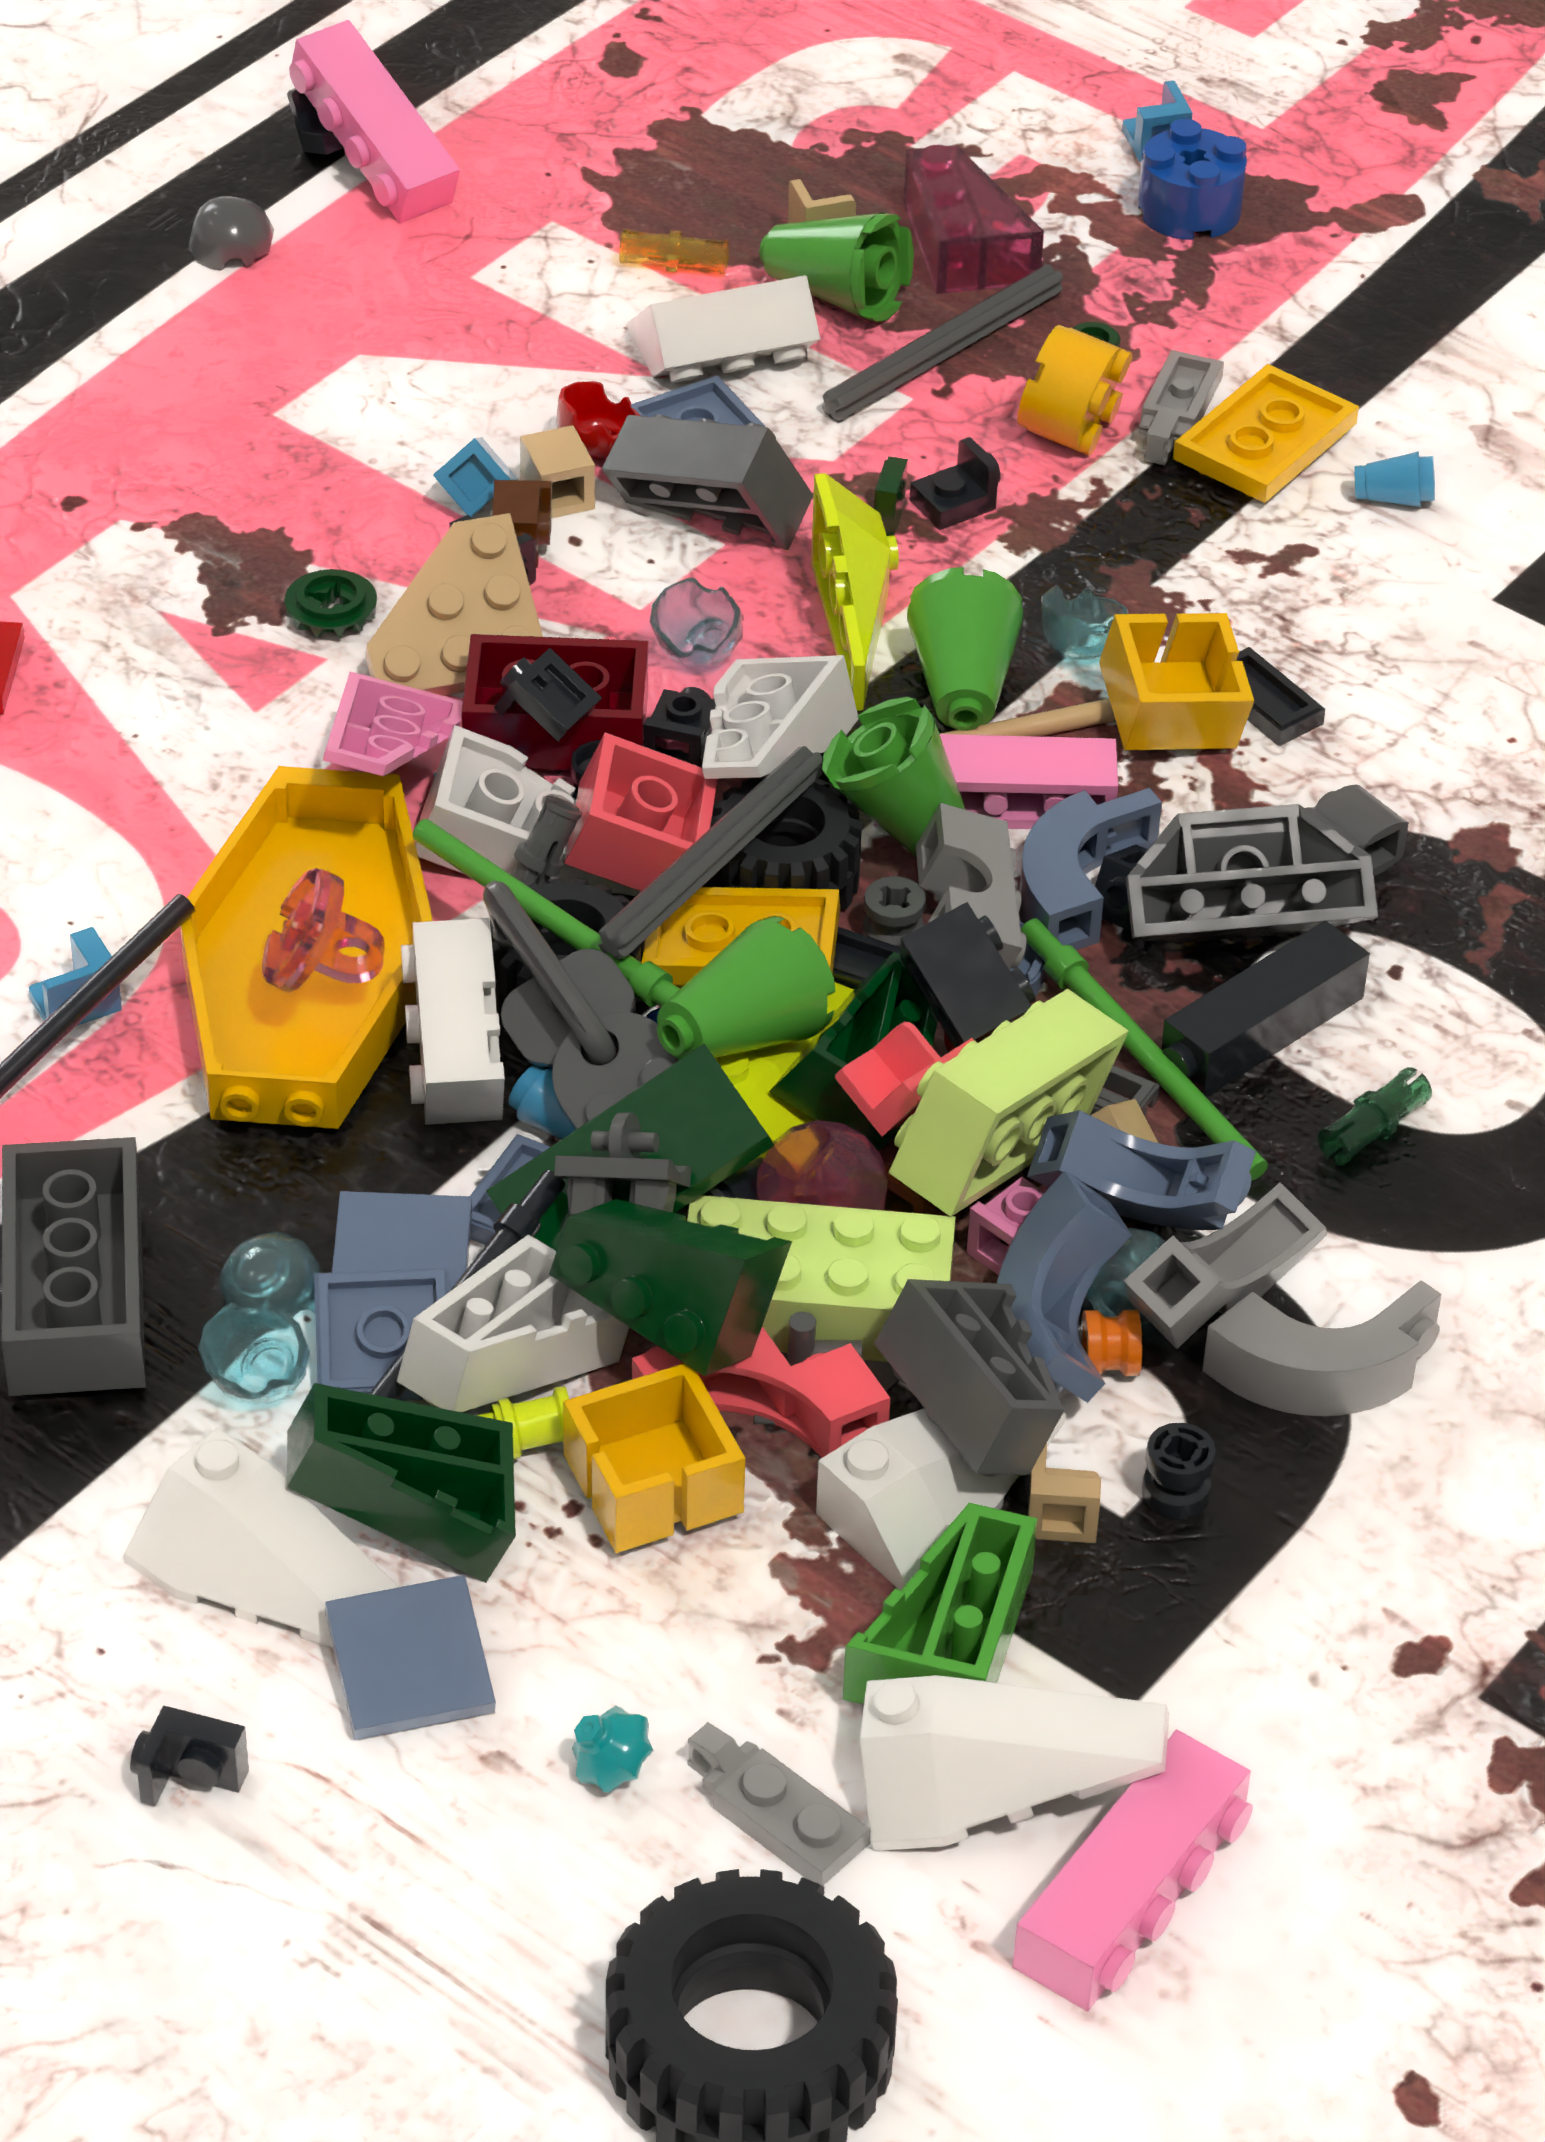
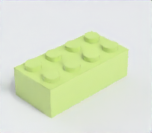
[889,989,1129,1217]
[687,1195,956,1362]

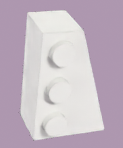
[401,918,505,1125]
[397,1235,629,1412]

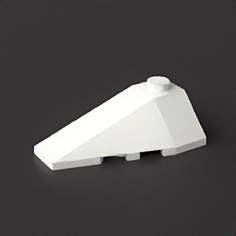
[702,655,858,779]

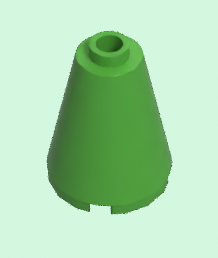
[759,212,914,322]
[907,567,1024,731]
[822,697,966,858]
[657,916,835,1060]

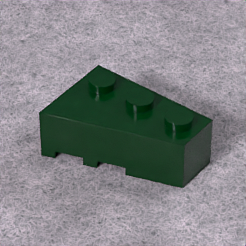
[769,951,938,1155]
[549,1199,792,1377]
[287,1383,516,1583]

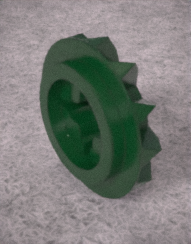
[284,569,377,638]

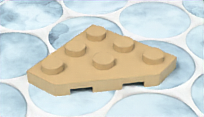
[365,513,543,696]

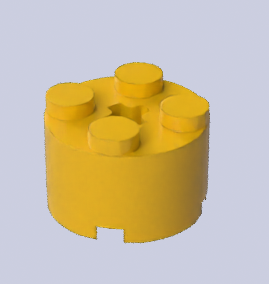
[1017,325,1133,456]

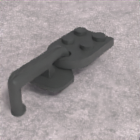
[483,880,679,1130]

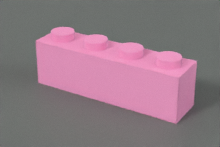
[289,19,460,223]
[874,734,1118,829]
[1012,1729,1253,2012]

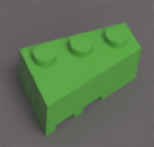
[843,1503,1038,1705]

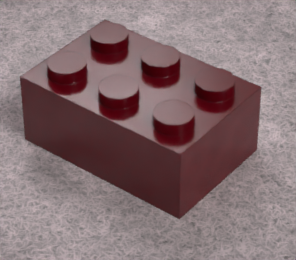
[462,634,649,770]

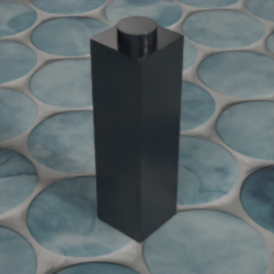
[1161,920,1370,1097]

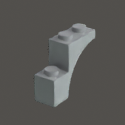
[1124,1183,1327,1349]

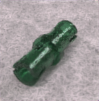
[1318,1067,1432,1165]

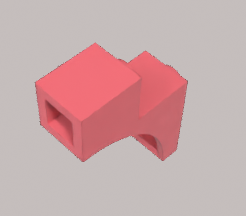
[632,1326,890,1458]

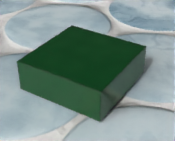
[874,456,908,536]

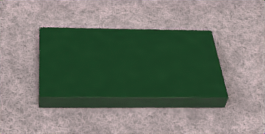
[486,1044,775,1251]

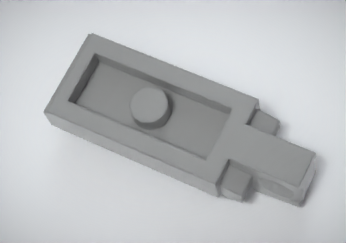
[1139,350,1224,465]
[687,1722,871,1886]

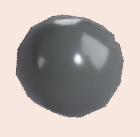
[188,196,274,271]

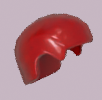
[556,381,641,458]

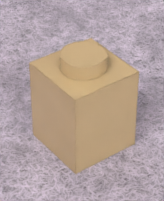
[520,425,595,518]

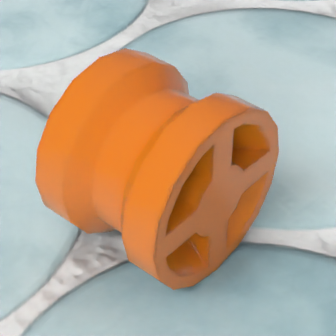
[1081,1310,1142,1376]

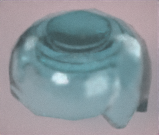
[650,577,744,668]
[1041,586,1129,660]
[219,1231,323,1328]
[198,1303,310,1405]

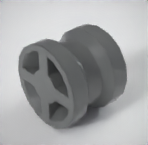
[862,876,926,947]

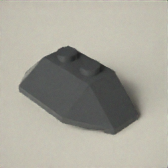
[1126,804,1378,943]

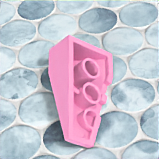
[323,671,463,776]

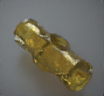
[619,229,730,275]

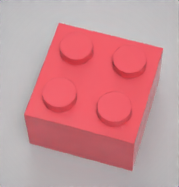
[564,733,718,891]

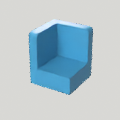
[1122,80,1193,162]
[433,437,518,518]
[29,926,122,1026]

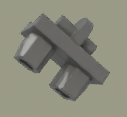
[554,1112,692,1215]

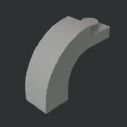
[1203,1280,1442,1416]

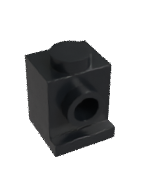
[643,687,716,768]

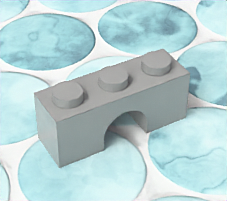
[916,803,1026,970]

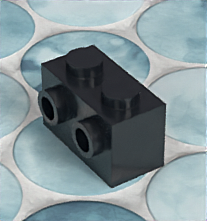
[900,902,1036,1048]

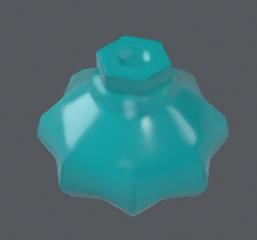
[572,1706,653,1793]

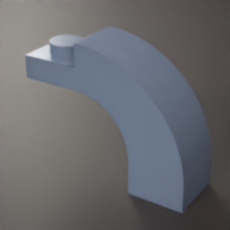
[1019,788,1162,950]
[1027,1110,1256,1230]
[997,1171,1132,1403]

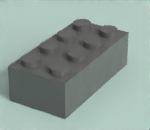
[2,1137,146,1396]

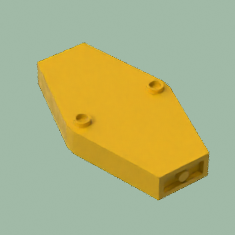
[180,766,433,1129]

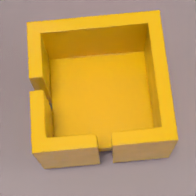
[1099,613,1254,750]
[563,1363,745,1553]

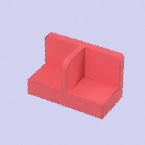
[835,1022,976,1137]

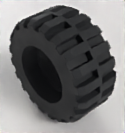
[605,1869,898,2142]

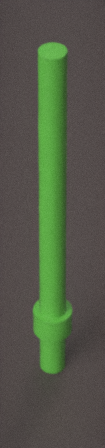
[412,819,680,1007]
[1021,918,1268,1181]

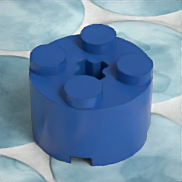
[1138,119,1247,240]

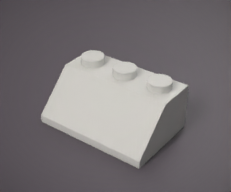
[627,275,821,383]

